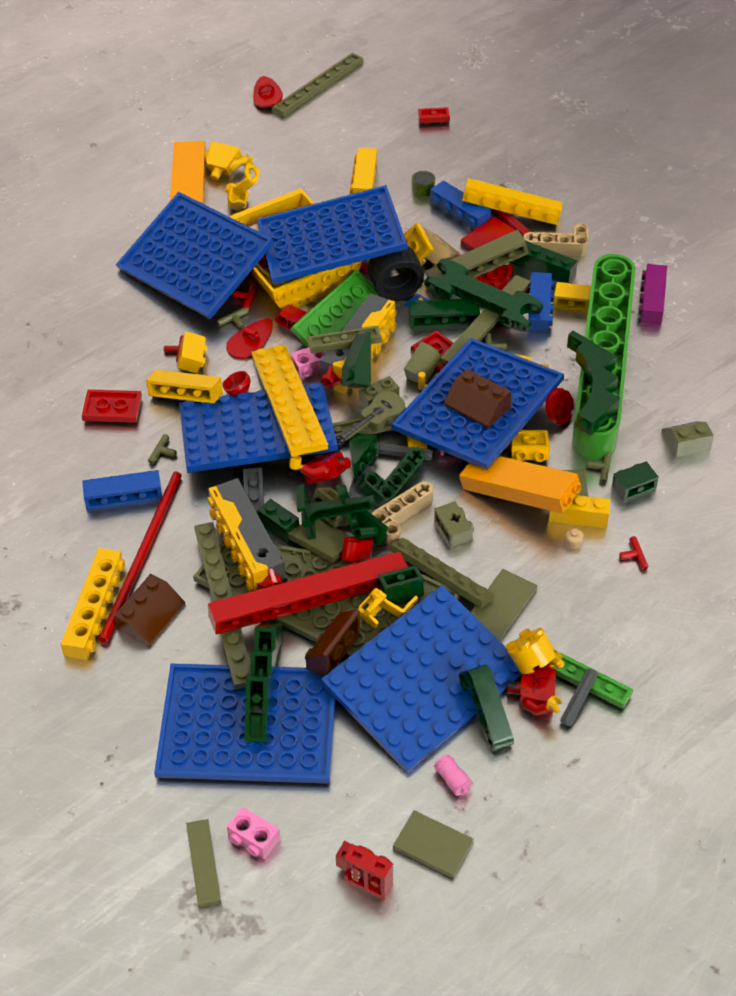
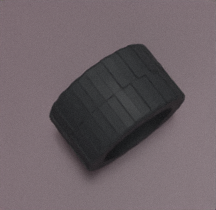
[367,245,424,301]

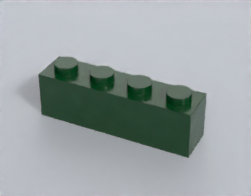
[509,241,578,283]
[409,299,480,329]

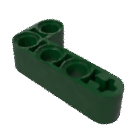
[358,447,425,507]
[459,664,514,752]

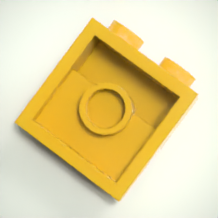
[404,223,434,268]
[511,430,550,462]

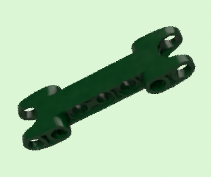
[424,259,544,332]

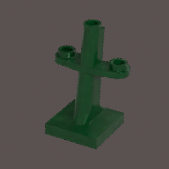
[296,484,376,540]

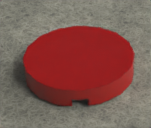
[545,388,574,425]

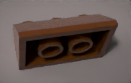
[444,369,511,428]
[114,573,186,647]
[305,609,360,677]

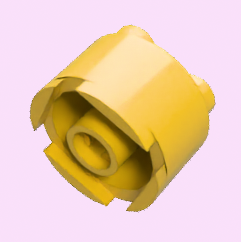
[505,627,556,674]

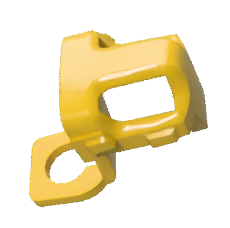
[225,163,259,210]
[358,588,418,628]

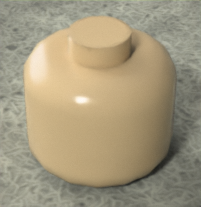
[564,528,584,549]

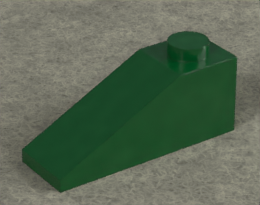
[342,332,371,389]

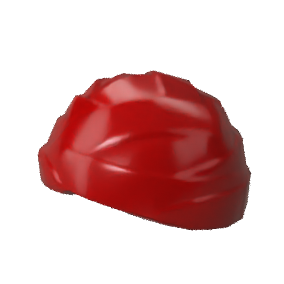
[222,371,251,396]

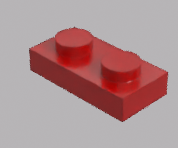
[418,107,450,123]

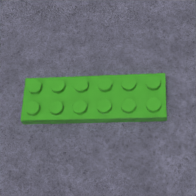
[290,270,379,347]

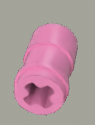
[434,754,473,796]

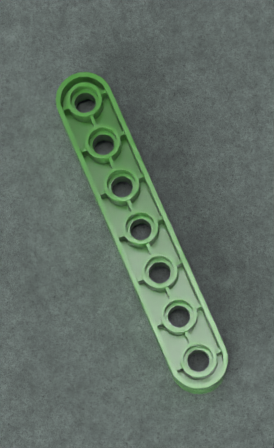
[572,254,635,460]

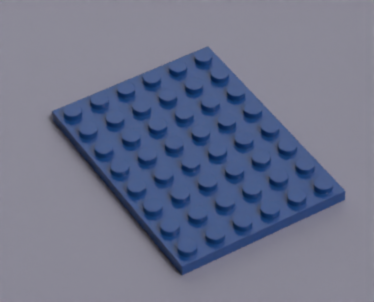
[257,185,408,284]
[116,191,275,319]
[391,338,564,470]
[179,382,338,473]
[321,585,522,773]
[154,663,335,784]

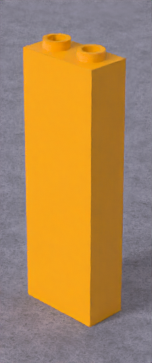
[170,141,206,204]
[459,456,581,514]

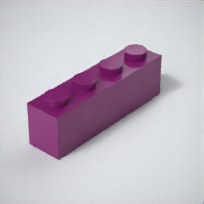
[638,264,667,325]

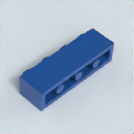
[430,180,491,230]
[527,272,555,333]
[82,470,162,510]

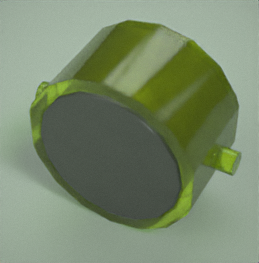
[411,171,435,197]

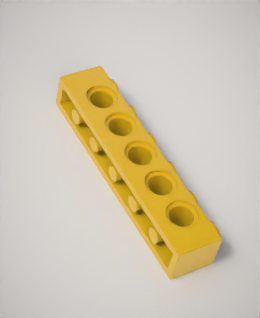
[60,548,125,660]

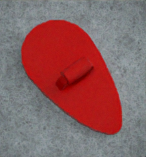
[253,76,283,108]
[226,318,273,359]

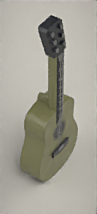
[334,391,406,452]

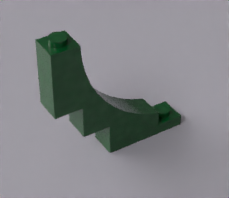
[567,330,620,436]
[245,622,283,742]

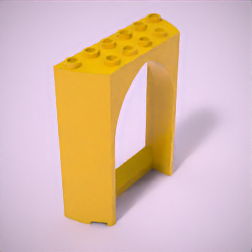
[229,188,361,310]

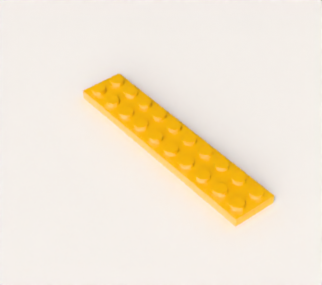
[251,345,328,457]

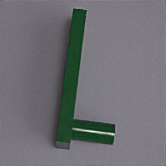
[334,488,389,545]

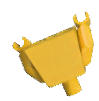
[204,141,253,180]

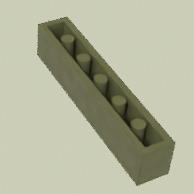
[425,230,529,295]

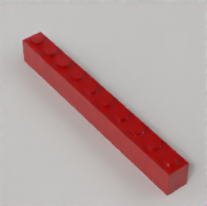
[208,552,408,635]

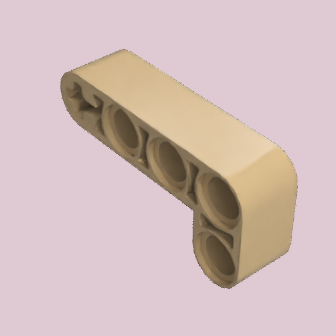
[523,223,589,257]
[372,481,433,547]

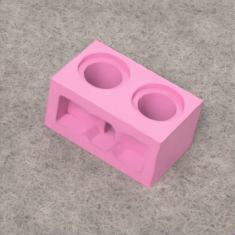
[291,347,326,379]
[227,807,280,860]

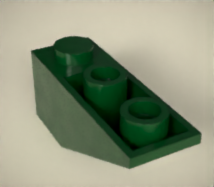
[349,433,380,480]

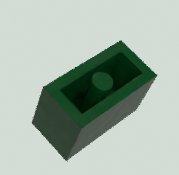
[612,461,659,502]
[257,498,300,544]
[378,565,424,604]

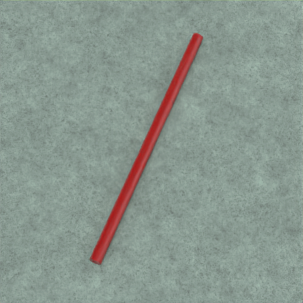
[98,471,182,643]

